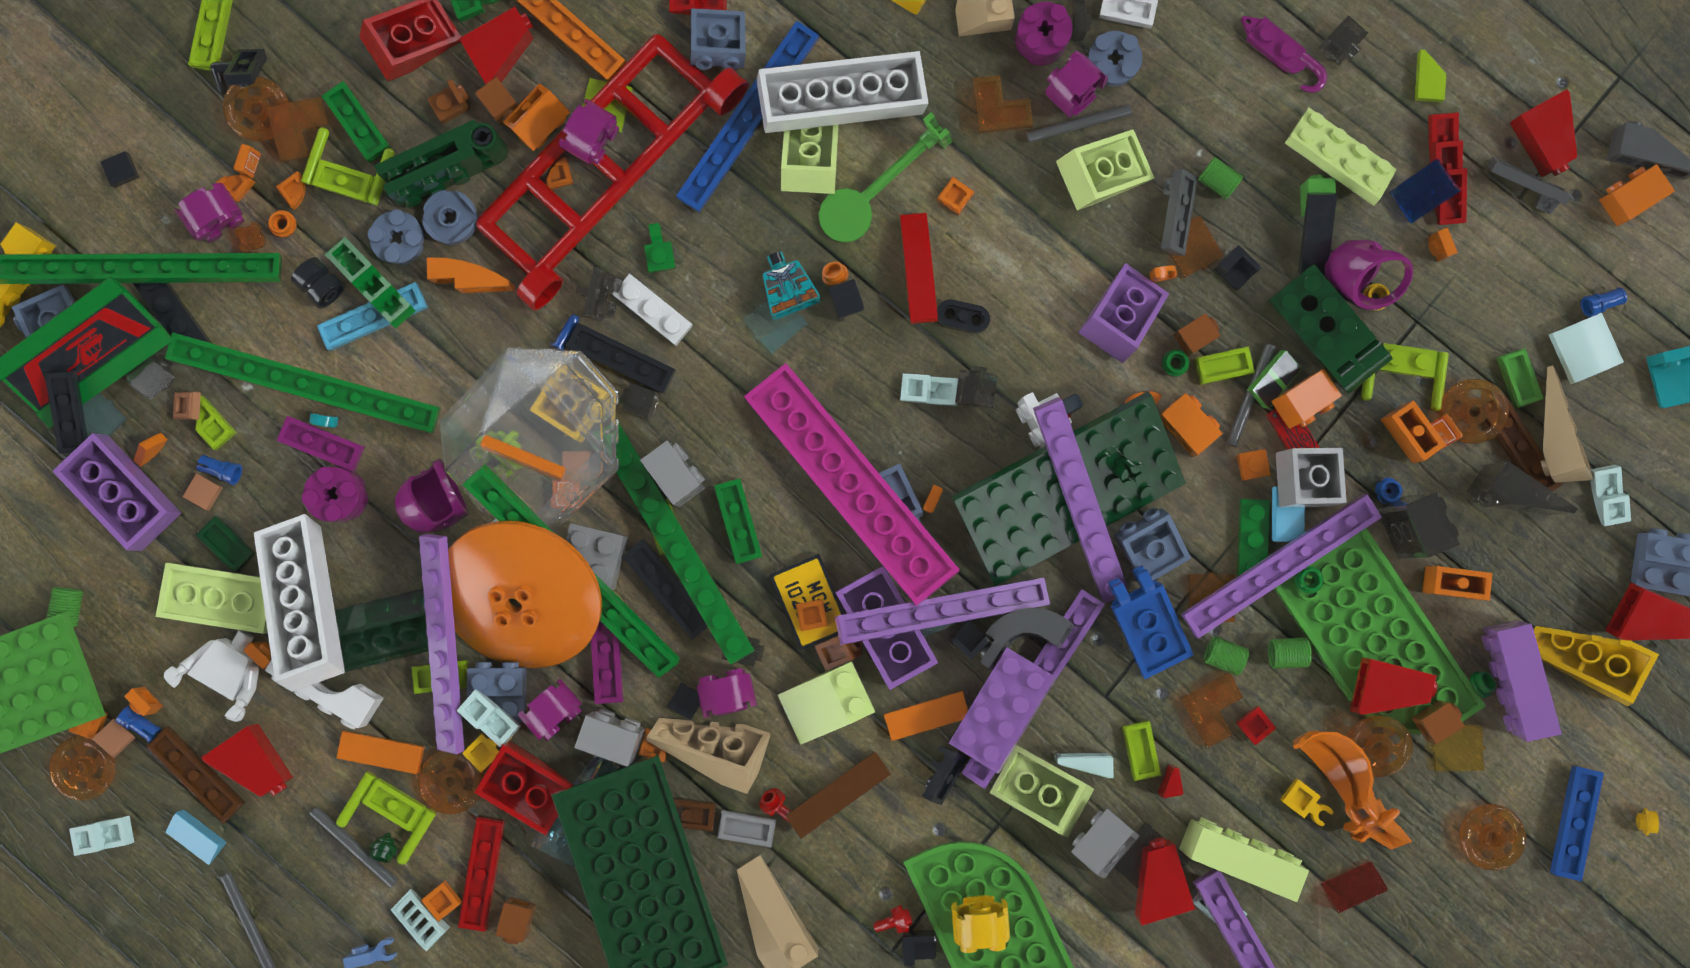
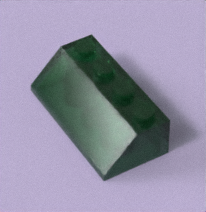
[335,588,429,672]

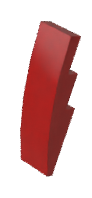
[1428,112,1467,225]
[900,213,938,324]

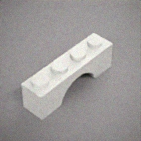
[265,660,384,729]

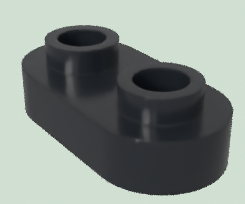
[937,299,990,334]

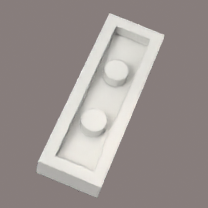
[613,273,693,346]

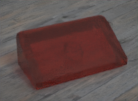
[1321,861,1388,913]

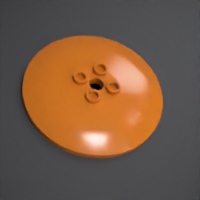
[448,521,602,668]

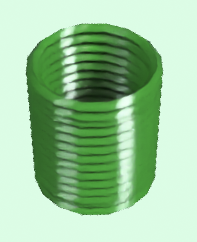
[1198,157,1243,200]
[46,587,84,627]
[1204,636,1249,676]
[1268,638,1312,669]

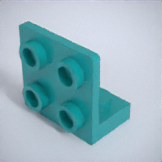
[1646,346,1690,409]

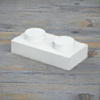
[1099,0,1158,29]

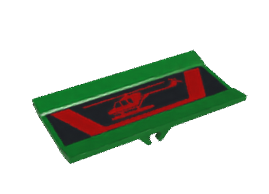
[0,276,173,428]

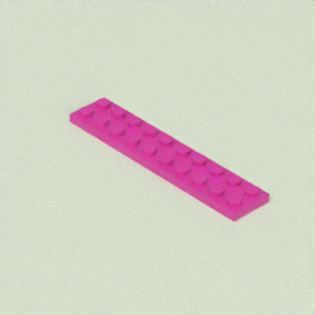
[744,363,960,606]

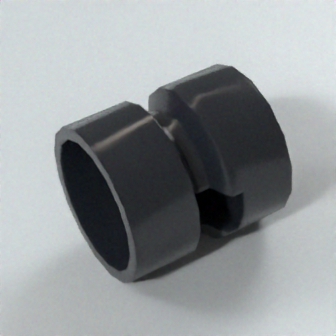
[291,257,345,309]

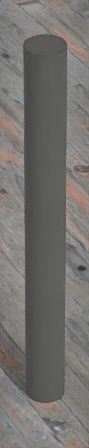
[1026,105,1132,143]
[1226,344,1276,447]
[309,806,398,888]
[220,872,276,968]

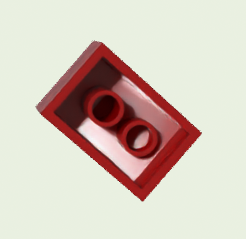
[359,0,461,82]
[474,741,574,836]

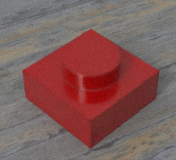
[1236,706,1276,746]

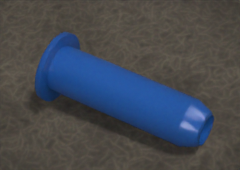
[550,314,579,352]

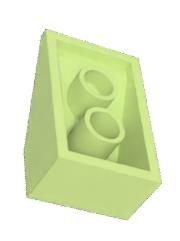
[781,124,839,194]
[1056,129,1154,211]
[778,660,875,745]
[990,745,1094,838]

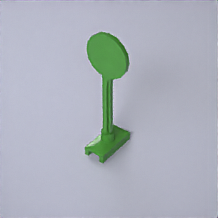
[819,112,953,243]

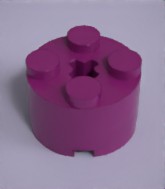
[1015,2,1072,66]
[1045,51,1108,118]
[559,99,619,165]
[174,183,245,243]
[302,467,368,523]
[696,668,757,719]
[518,679,582,742]

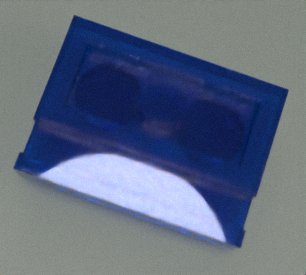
[1389,159,1461,224]

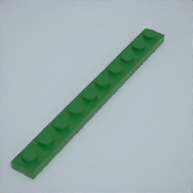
[0,253,282,284]
[165,332,441,433]
[593,419,755,665]
[462,464,680,678]

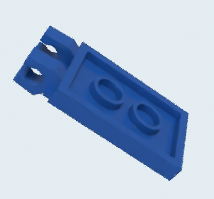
[1107,565,1194,679]

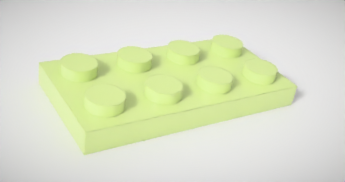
[1285,108,1397,206]
[155,563,268,634]

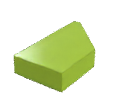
[1415,49,1446,103]
[195,395,237,451]

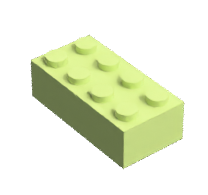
[1179,817,1309,902]

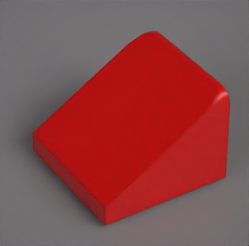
[1158,764,1184,798]

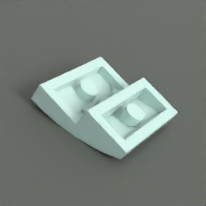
[1549,313,1624,384]

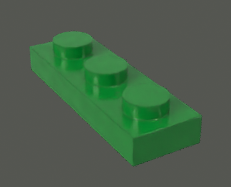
[322,81,392,163]
[714,478,763,564]
[1237,499,1270,577]

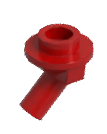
[759,788,791,822]
[873,905,912,933]

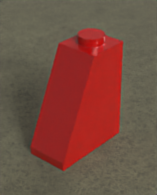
[459,7,534,84]
[1509,89,1577,177]
[1605,582,1690,641]
[1350,657,1437,715]
[201,723,293,797]
[1135,837,1195,926]

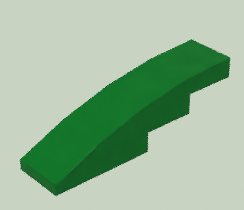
[324,237,416,329]

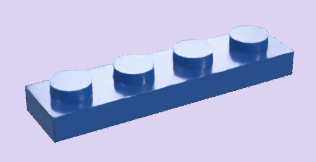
[1550,765,1604,882]

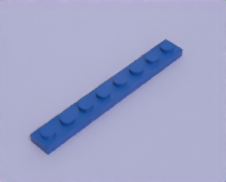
[676,21,819,213]

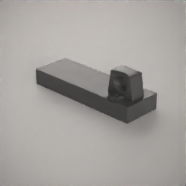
[1487,156,1572,214]
[1161,169,1198,256]

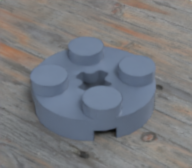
[1087,31,1142,87]
[422,190,478,246]
[368,209,425,265]

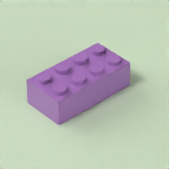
[53,433,181,551]
[835,566,938,690]
[1481,620,1562,742]
[949,648,1056,773]

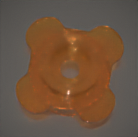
[235,222,266,253]

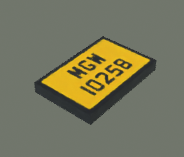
[769,554,845,650]

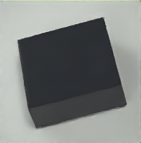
[101,151,140,188]
[667,682,700,720]

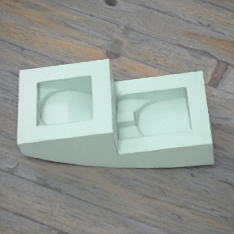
[900,373,960,407]
[1590,464,1631,526]
[457,689,521,747]
[69,816,135,856]

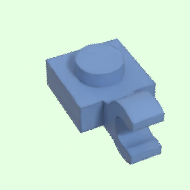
[343,937,397,968]

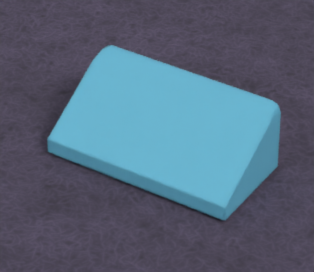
[1272,487,1305,542]
[166,810,227,865]

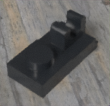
[922,746,968,805]

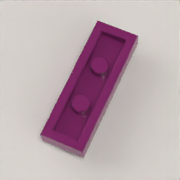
[276,416,365,472]
[591,621,624,704]

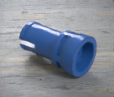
[1580,287,1627,318]
[197,455,242,485]
[116,705,162,743]

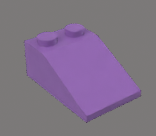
[1078,263,1169,363]

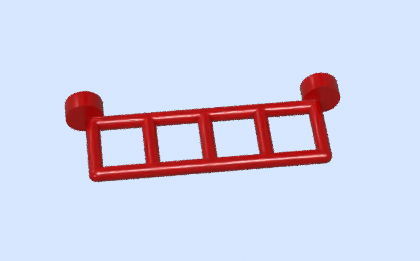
[476,34,749,311]

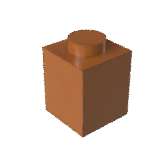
[475,77,518,126]
[1173,313,1220,357]
[1412,700,1465,744]
[495,897,537,944]

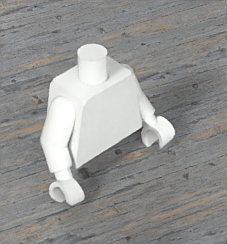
[164,630,259,722]

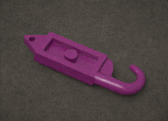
[1241,16,1327,93]

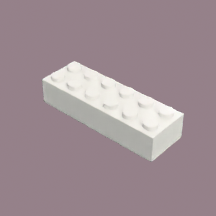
[757,51,929,133]
[254,514,345,692]

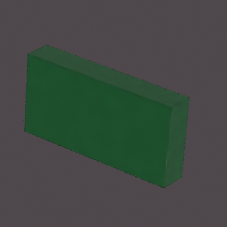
[195,516,256,573]

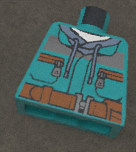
[762,251,821,321]

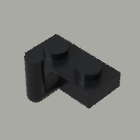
[210,49,267,95]

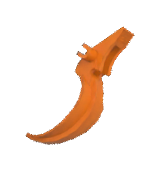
[1293,731,1412,850]

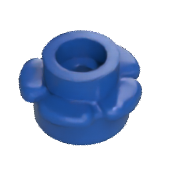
[1375,478,1403,504]

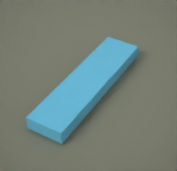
[317,282,428,351]

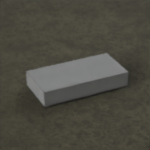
[717,810,776,848]

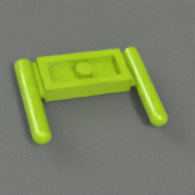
[301,127,395,206]
[1361,343,1449,411]
[336,771,437,865]

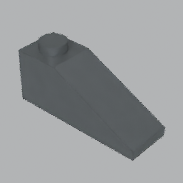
[1606,121,1690,180]

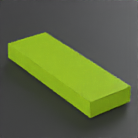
[188,0,233,71]

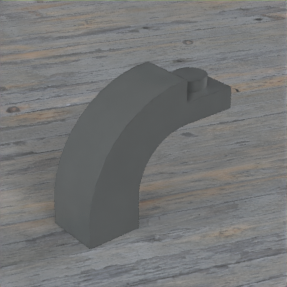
[980,608,1074,671]

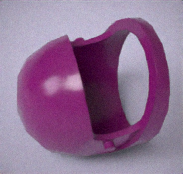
[1325,239,1413,310]
[395,459,469,533]

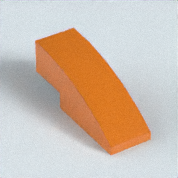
[427,257,515,293]

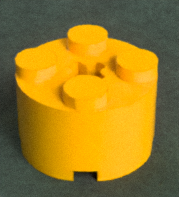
[951,895,1010,953]

